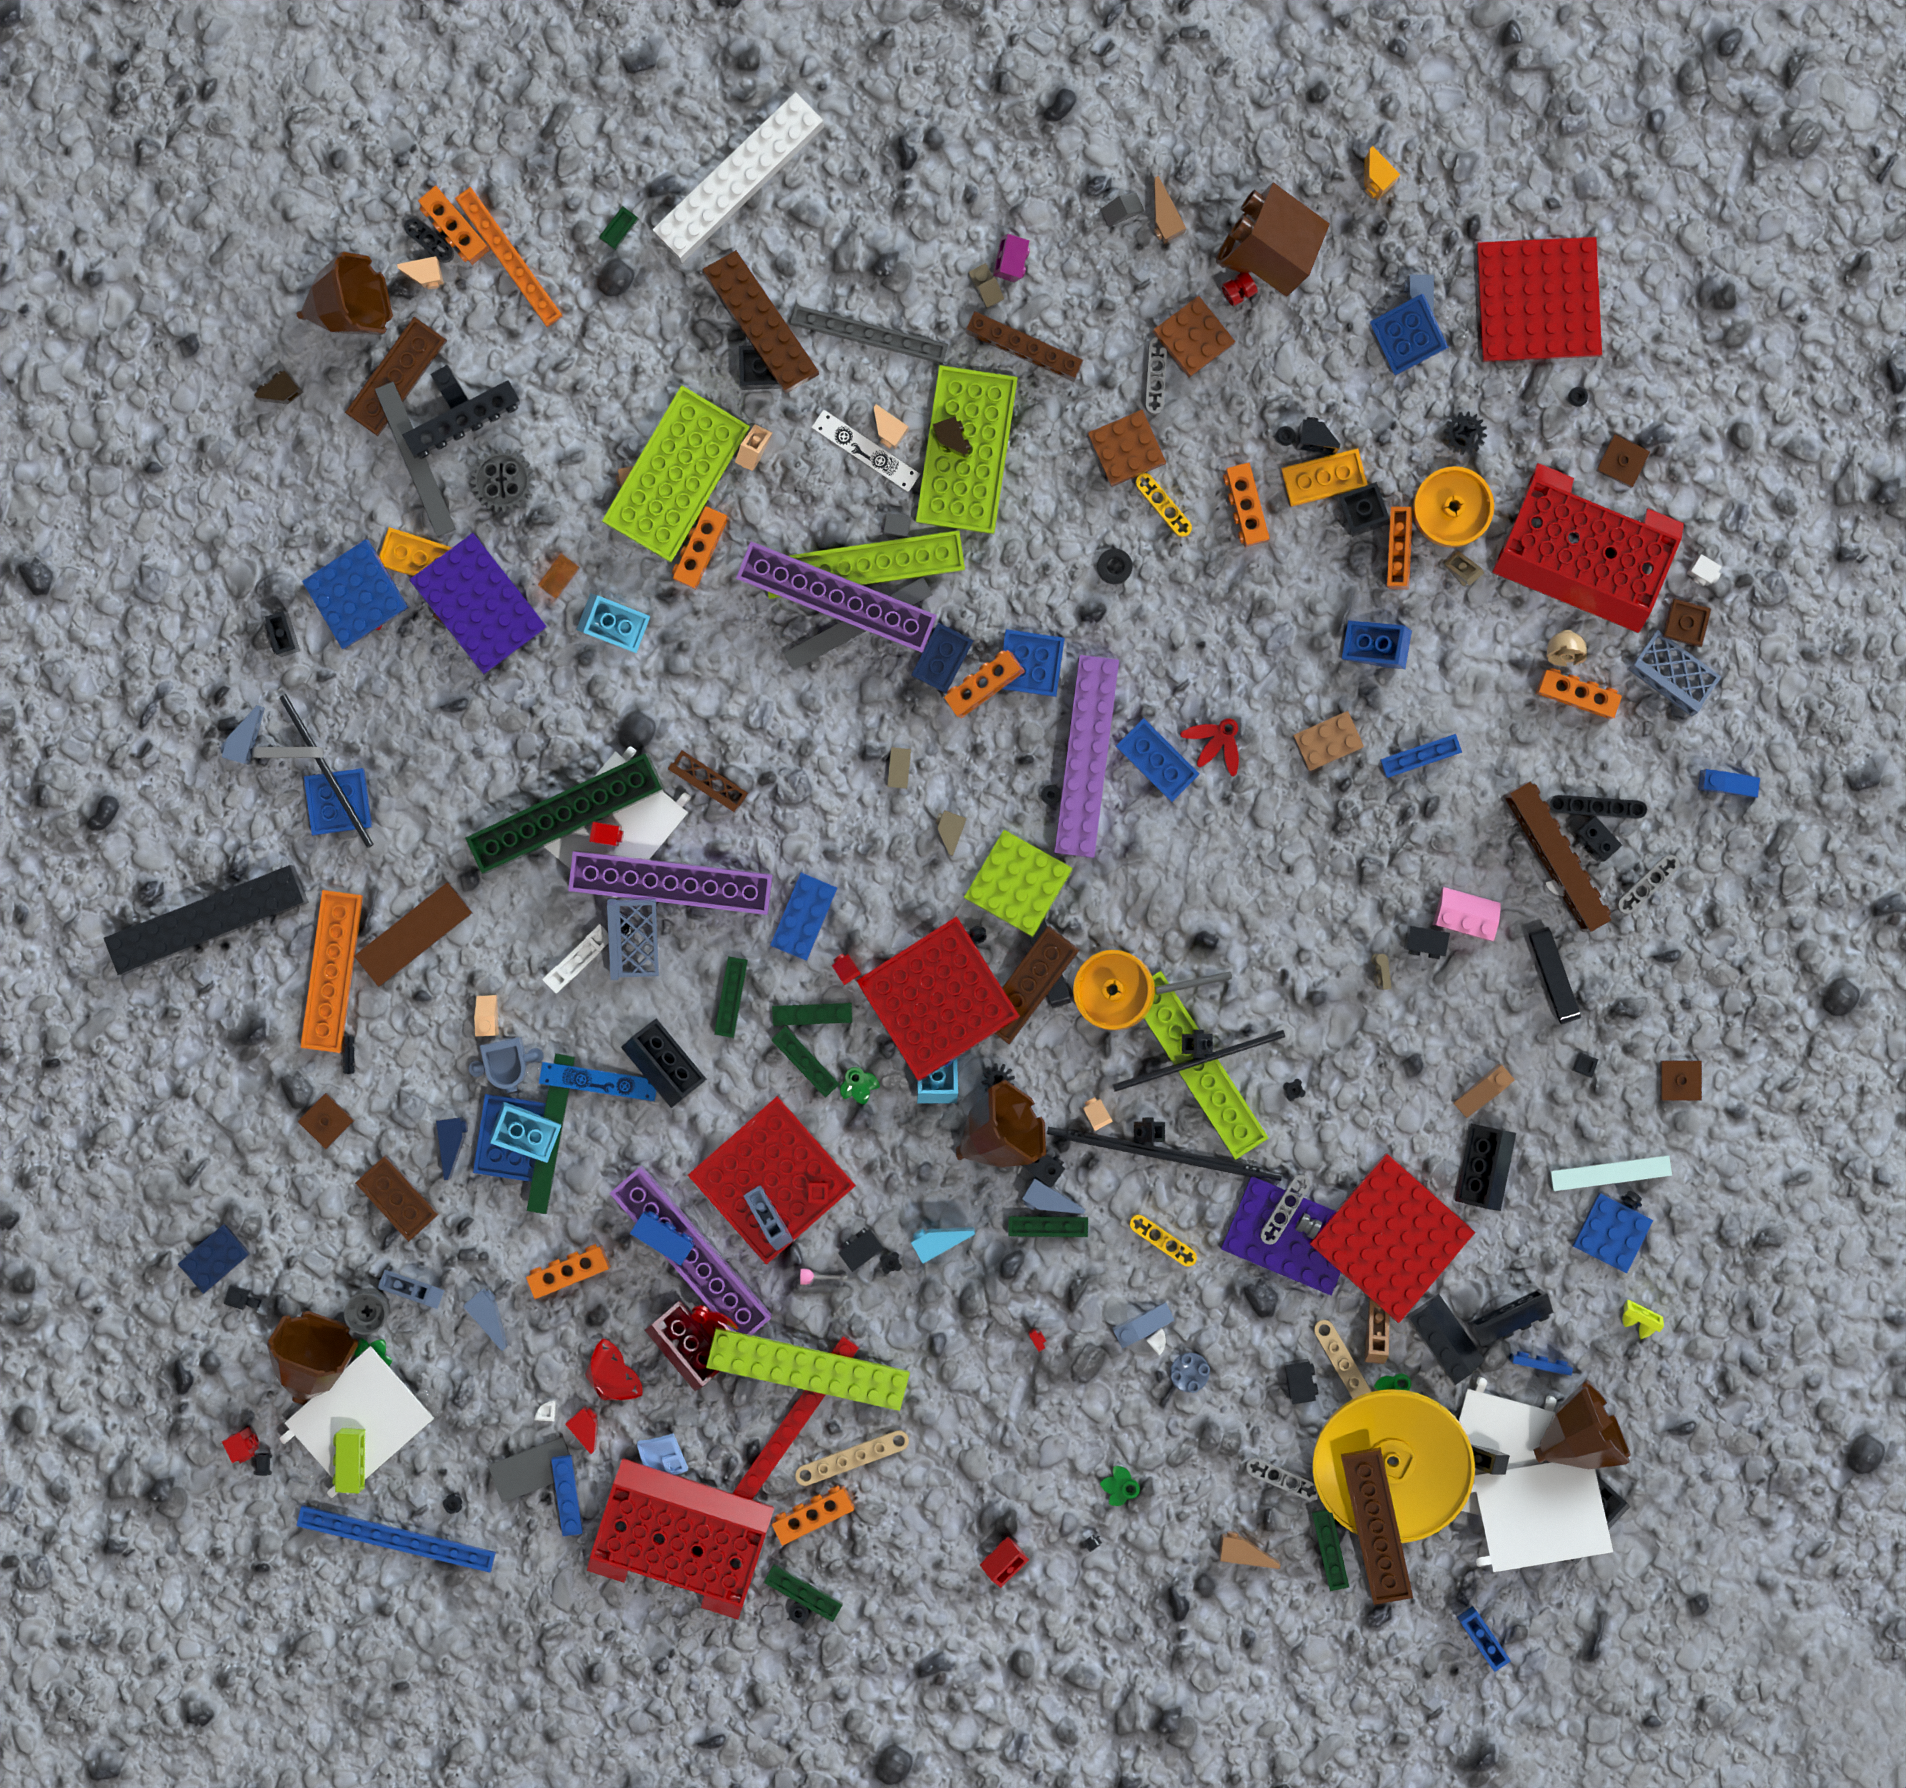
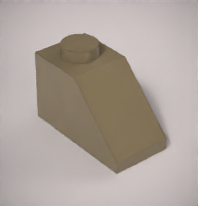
[935,810,967,856]

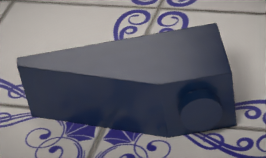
[436,1117,468,1180]

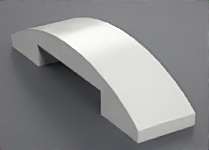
[542,924,609,994]

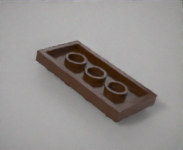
[355,1156,439,1242]

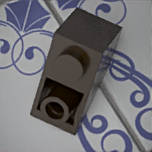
[253,370,303,404]
[933,416,971,458]

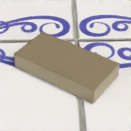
[887,747,911,789]

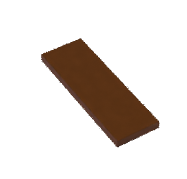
[345,317,447,436]
[354,882,473,987]
[994,926,1080,1045]

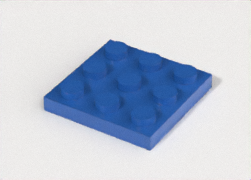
[1370,294,1449,376]
[999,629,1065,697]
[304,768,372,836]
[1572,1193,1653,1273]

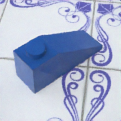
[1698,769,1760,798]

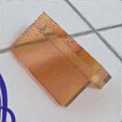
[538,553,580,599]

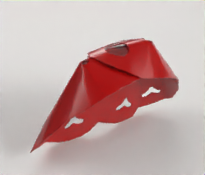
[585,1339,643,1400]

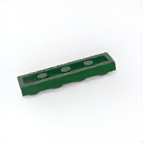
[714,956,748,1038]
[772,1003,853,1026]
[771,1026,840,1098]
[1008,1216,1088,1237]
[1312,1509,1350,1591]
[764,1564,843,1622]

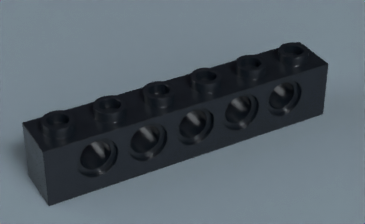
[402,380,520,459]

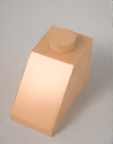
[397,256,444,289]
[874,404,909,449]
[735,424,773,471]
[474,995,499,1036]
[1082,1097,1113,1131]

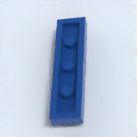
[1380,734,1462,778]
[551,1455,583,1536]

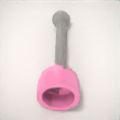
[800,1269,848,1285]

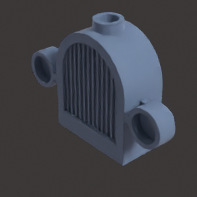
[469,1037,544,1093]

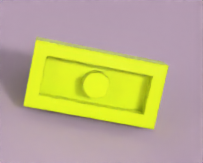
[1622,1299,1664,1339]

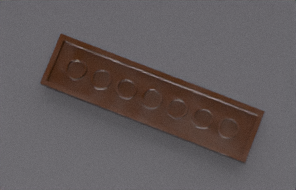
[702,250,819,394]
[1341,1447,1413,1605]

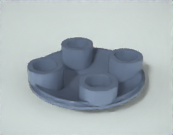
[1170,1353,1210,1393]

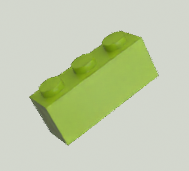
[333,1428,365,1494]

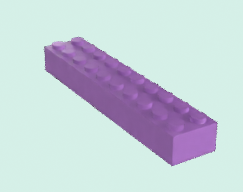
[736,541,937,653]
[1054,655,1119,858]
[568,850,773,915]
[609,1166,773,1335]

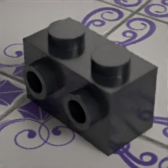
[265,611,300,657]
[1574,816,1623,862]
[1404,926,1450,960]
[1021,1149,1065,1188]
[838,1227,885,1272]
[1284,1359,1319,1405]

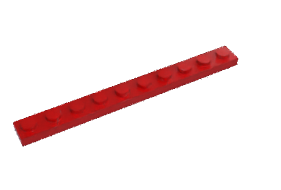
[732,1336,859,1500]

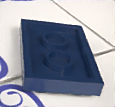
[911,622,974,694]
[178,1224,250,1294]

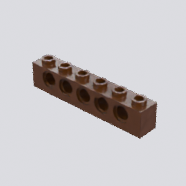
[966,311,1083,382]

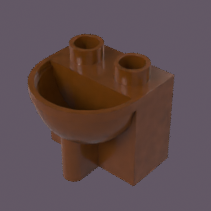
[1216,182,1330,297]

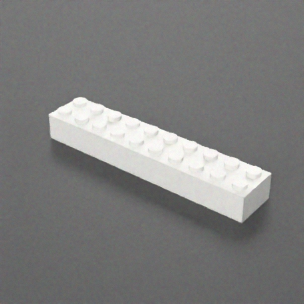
[653,92,824,263]

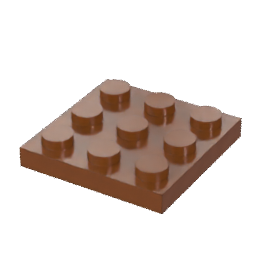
[1152,296,1236,378]
[1088,409,1166,487]

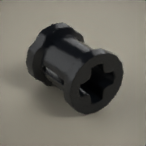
[253,1453,273,1476]

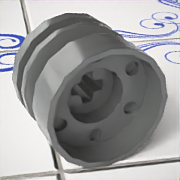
[344,1288,390,1335]

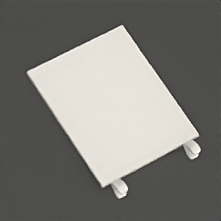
[544,747,691,900]
[280,1346,434,1498]
[1458,1377,1556,1516]
[1471,1462,1613,1573]

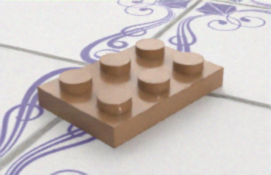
[1293,711,1364,771]

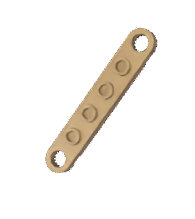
[1314,1320,1372,1399]
[795,1430,909,1486]

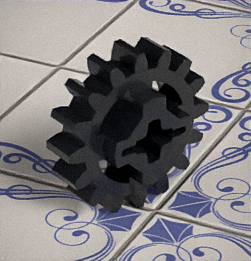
[1443,411,1487,455]

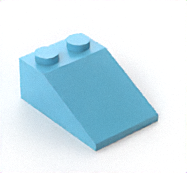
[576,593,650,653]
[917,1059,958,1104]
[489,1102,561,1163]
[911,1227,975,1263]

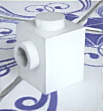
[1687,554,1722,586]

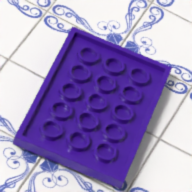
[409,533,547,675]
[1221,1177,1341,1296]

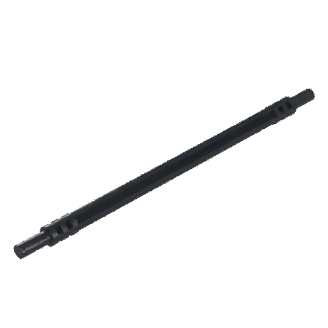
[1047,1126,1282,1181]

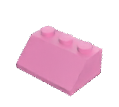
[1432,887,1501,941]

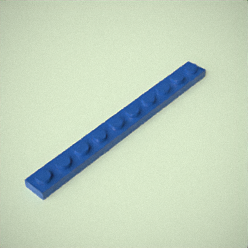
[296,1505,496,1573]

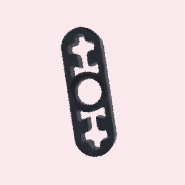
[404,218,454,263]

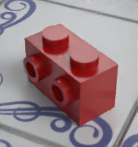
[222,1427,259,1464]
[980,1537,1029,1588]

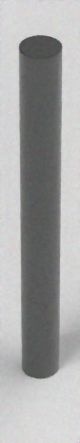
[1155,971,1232,995]

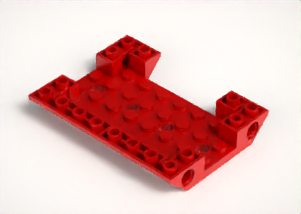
[1492,463,1684,633]
[587,1458,775,1620]

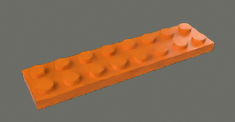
[300,890,363,1053]

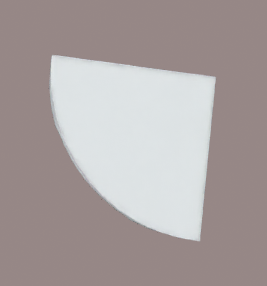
[1545,880,1565,896]
[1146,1328,1166,1355]
[534,1400,556,1421]

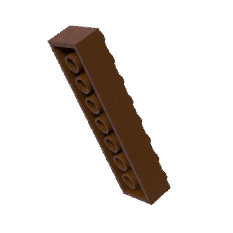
[1503,781,1612,932]

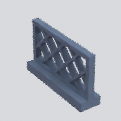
[1628,630,1721,717]
[607,898,659,980]

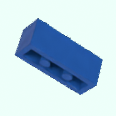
[630,1211,695,1266]
[1457,1606,1511,1672]

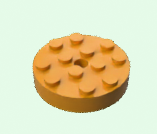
[1412,466,1494,548]
[1073,950,1155,1031]

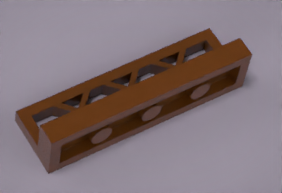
[668,750,749,813]

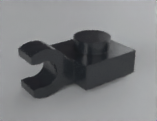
[224,1284,262,1310]

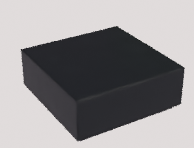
[1572,1052,1599,1078]

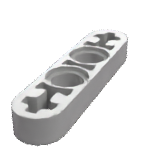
[1145,337,1167,415]
[252,747,323,758]
[1616,855,1680,914]
[1260,1175,1310,1244]
[1246,1457,1318,1500]

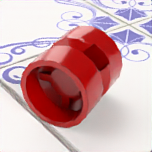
[1221,273,1258,307]

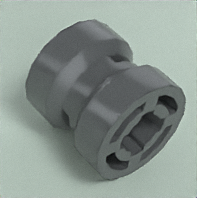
[1295,1212,1322,1239]

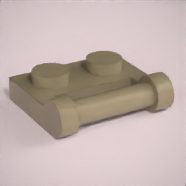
[1371,954,1392,990]

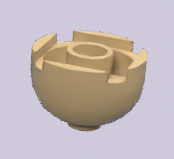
[1547,630,1587,666]

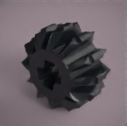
[982,1063,1015,1091]

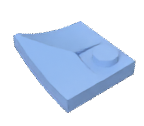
[637,1433,688,1475]

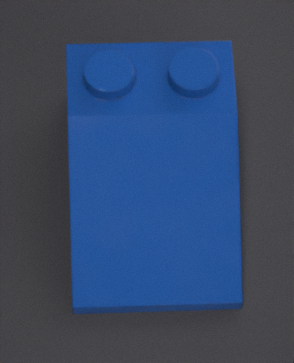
[1342,620,1412,669]

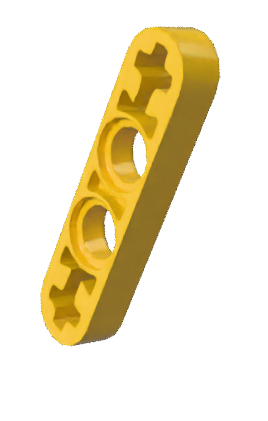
[1136,473,1192,538]
[1129,1214,1197,1267]

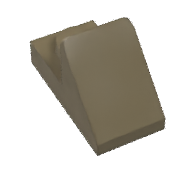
[968,263,1004,308]
[1444,551,1484,586]

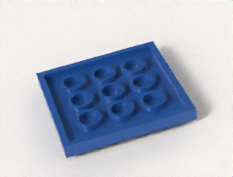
[302,539,409,649]
[473,1094,554,1182]

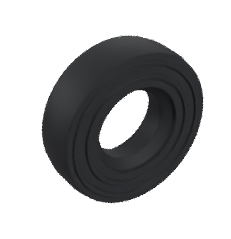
[1097,548,1133,585]

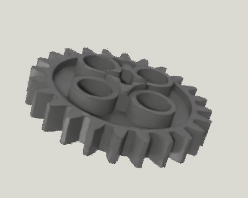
[470,448,535,513]

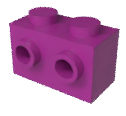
[993,234,1030,283]

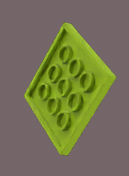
[964,830,1073,937]

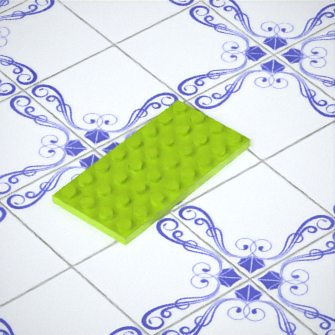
[916,365,1018,535]
[602,385,750,563]

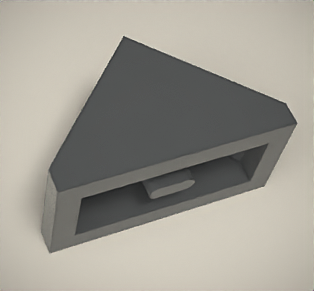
[1100,193,1145,228]

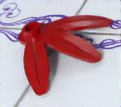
[1180,718,1239,777]
[692,1305,738,1340]

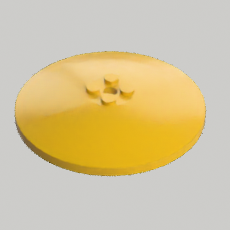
[1313,1390,1475,1543]

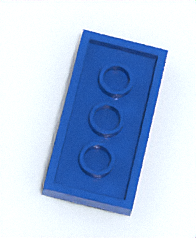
[1115,718,1200,803]
[770,872,838,961]

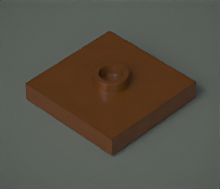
[1596,434,1650,488]
[1662,598,1711,647]
[1660,1060,1702,1101]
[298,1093,355,1149]

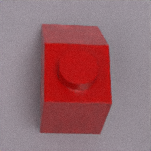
[589,822,624,846]
[831,953,862,985]
[565,1405,598,1454]

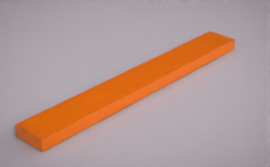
[455,187,563,327]

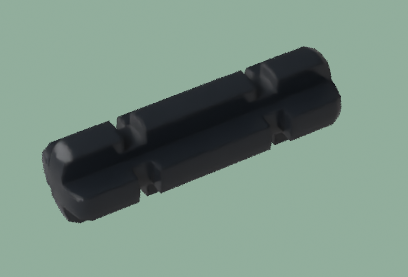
[343,1035,355,1074]

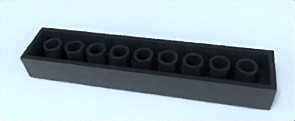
[103,865,309,975]

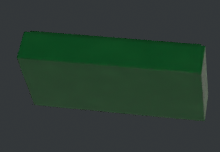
[599,206,639,250]

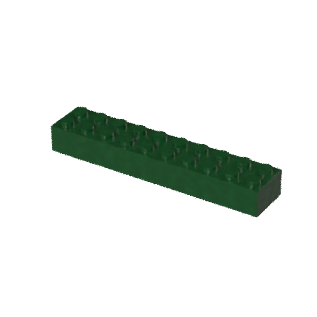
[465,753,665,874]

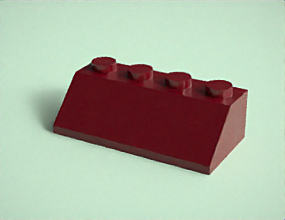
[644,1301,720,1391]

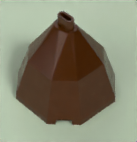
[297,252,393,335]
[956,1080,1046,1168]
[267,1311,358,1405]
[1533,1380,1631,1469]

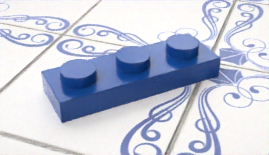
[1509,1351,1573,1376]

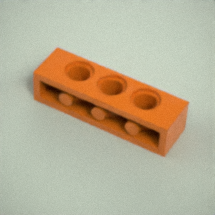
[418,185,490,265]
[1223,462,1270,548]
[672,506,729,590]
[1387,507,1413,590]
[944,650,1025,718]
[1535,668,1622,720]
[526,1244,611,1299]
[772,1485,855,1546]

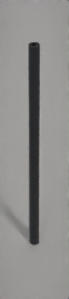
[279,694,374,848]
[1112,1030,1285,1092]

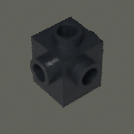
[1182,1030,1213,1058]
[1134,1117,1165,1146]

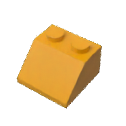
[1364,146,1401,201]

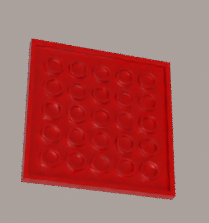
[1476,237,1602,362]
[856,916,1020,1081]
[688,1096,856,1265]
[1309,1153,1476,1323]

